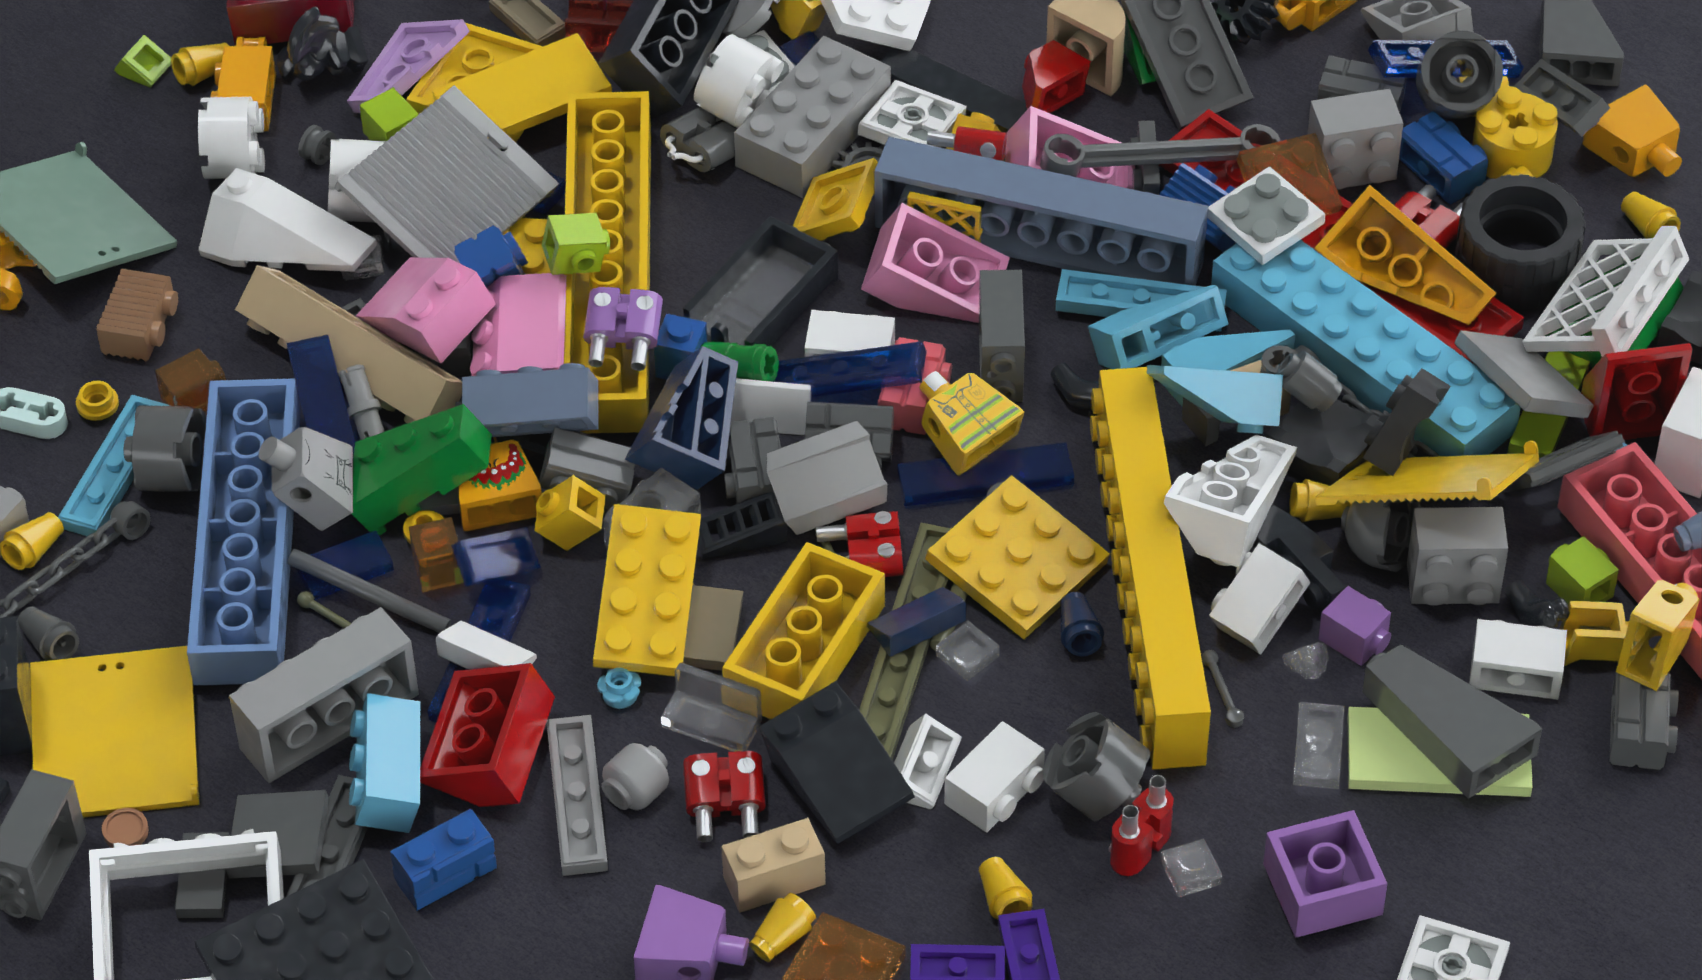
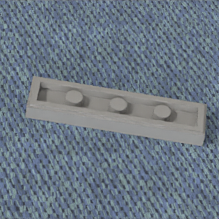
[547,715,608,876]

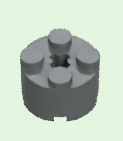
[1416,31,1503,119]
[123,405,207,492]
[1043,712,1150,821]

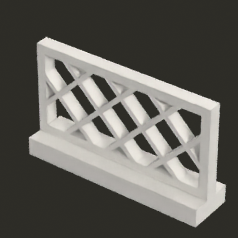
[1522,226,1689,357]

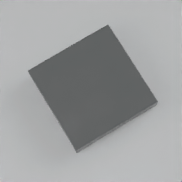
[225,790,329,879]

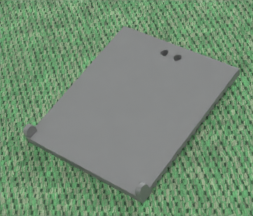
[335,85,559,263]

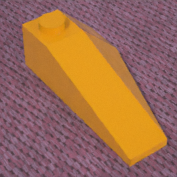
[1315,185,1497,325]

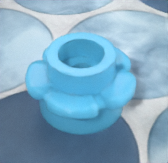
[597,668,641,709]

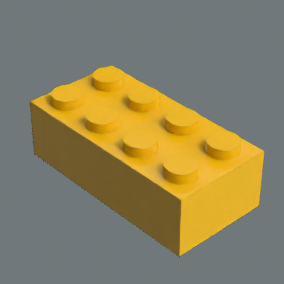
[722,542,885,719]

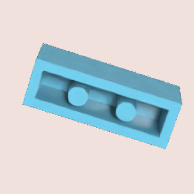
[349,693,420,833]

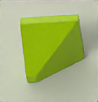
[114,35,171,88]

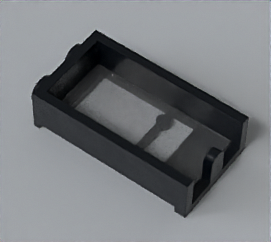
[683,216,838,346]

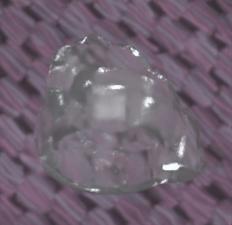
[1282,642,1329,679]

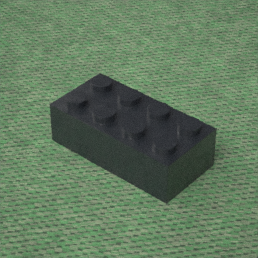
[598,0,739,119]

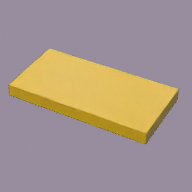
[432,33,612,139]

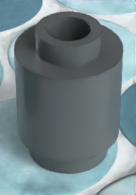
[1277,351,1343,412]

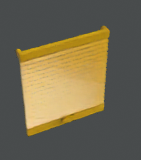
[1315,440,1539,505]
[30,646,200,818]

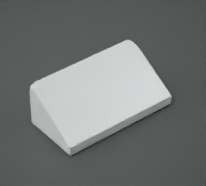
[731,378,811,436]
[436,621,537,670]
[894,713,962,809]

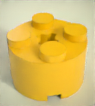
[1472,86,1558,179]

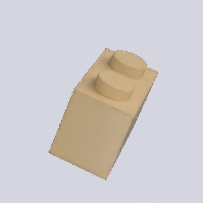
[722,818,826,913]

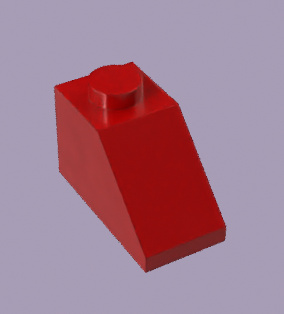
[1022,40,1091,113]

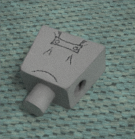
[259,427,353,531]

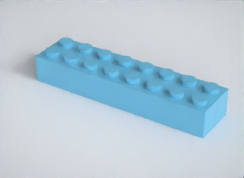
[1211,240,1521,456]

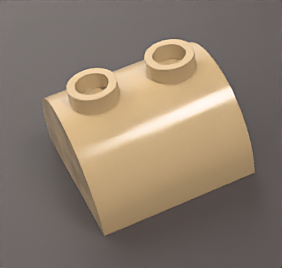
[1047,0,1126,96]

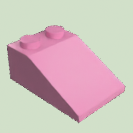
[1005,106,1135,189]
[861,203,1010,323]
[356,257,496,363]

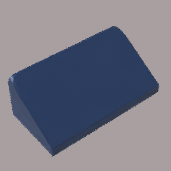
[867,587,966,657]

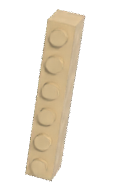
[235,265,462,424]

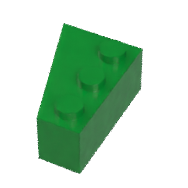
[351,404,492,538]

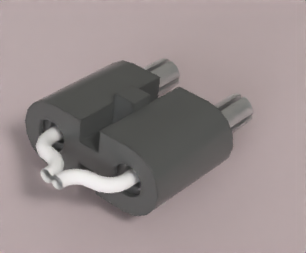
[660,107,736,172]

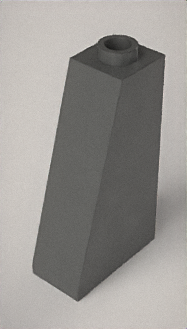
[1362,644,1542,799]

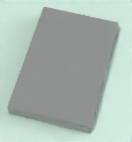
[1454,330,1594,418]

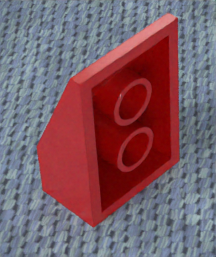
[1581,343,1693,440]

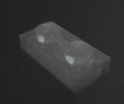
[1293,702,1344,789]

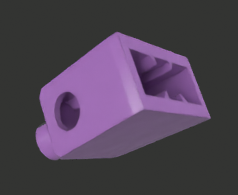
[633,885,749,980]

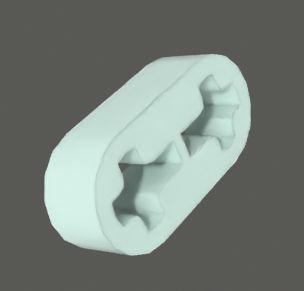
[0,387,68,439]

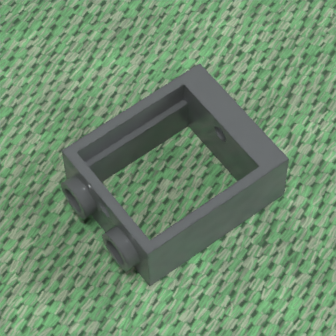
[979,270,1025,402]
[0,769,87,920]

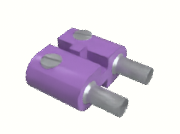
[583,287,663,371]

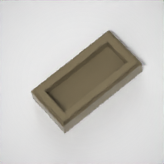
[489,0,569,46]

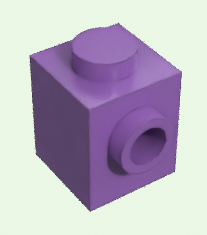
[1319,586,1391,666]

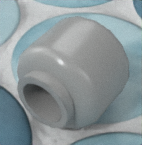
[601,743,669,811]

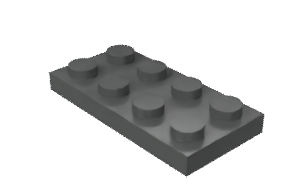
[1120,0,1254,130]

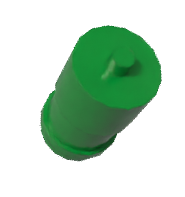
[700,342,779,382]

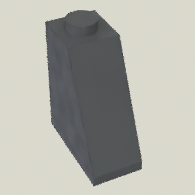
[1539,0,1624,87]

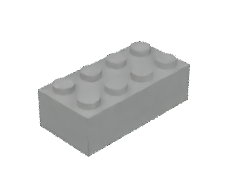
[734,36,891,198]
[229,607,419,783]

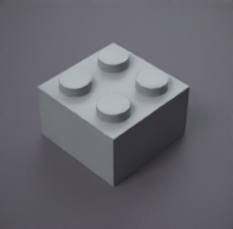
[1305,89,1403,190]
[1407,507,1508,605]

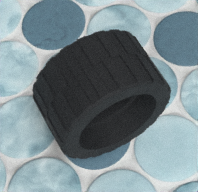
[1454,174,1586,310]

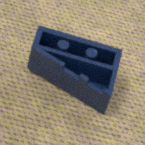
[625,346,738,490]

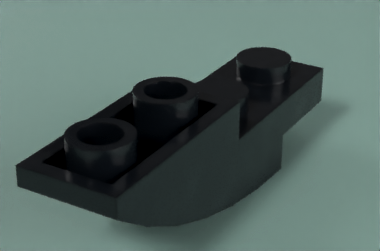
[1249,505,1346,613]

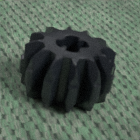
[1211,0,1280,45]

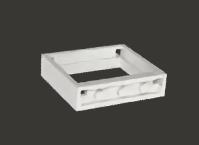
[89,829,284,980]

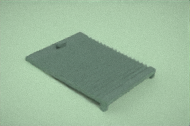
[0,142,177,284]

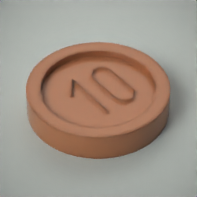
[102,808,149,848]

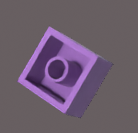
[1263,810,1387,938]

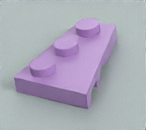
[347,19,470,113]

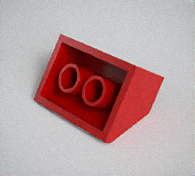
[420,663,555,807]

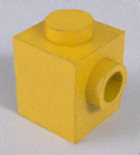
[534,475,605,551]

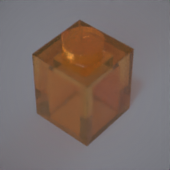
[155,348,226,412]
[409,517,465,592]

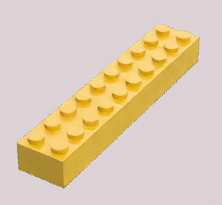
[564,91,651,433]
[1090,367,1211,770]

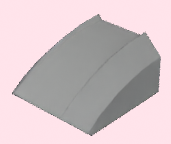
[1360,0,1474,68]
[767,421,888,535]

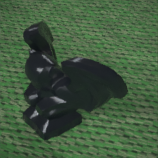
[277,7,368,81]

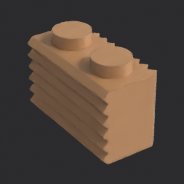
[96,269,178,362]

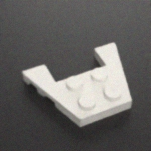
[820,0,931,51]

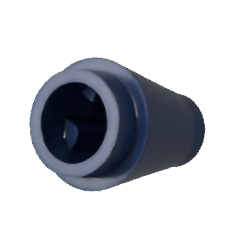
[1061,592,1104,656]

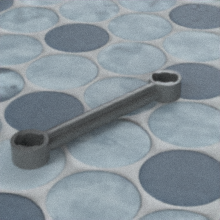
[1040,124,1281,177]

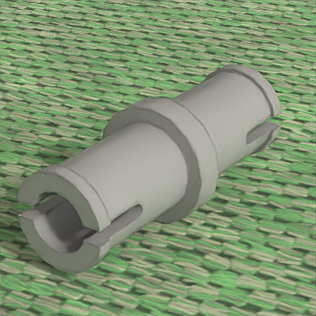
[338,365,385,440]

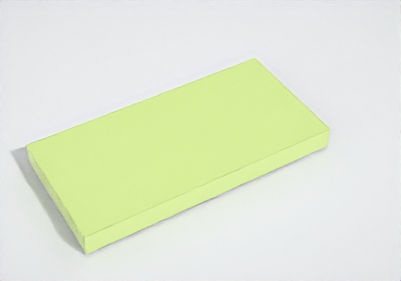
[1347,707,1533,797]

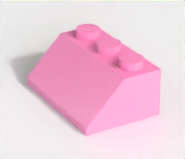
[470,273,566,376]

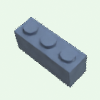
[462,363,599,437]

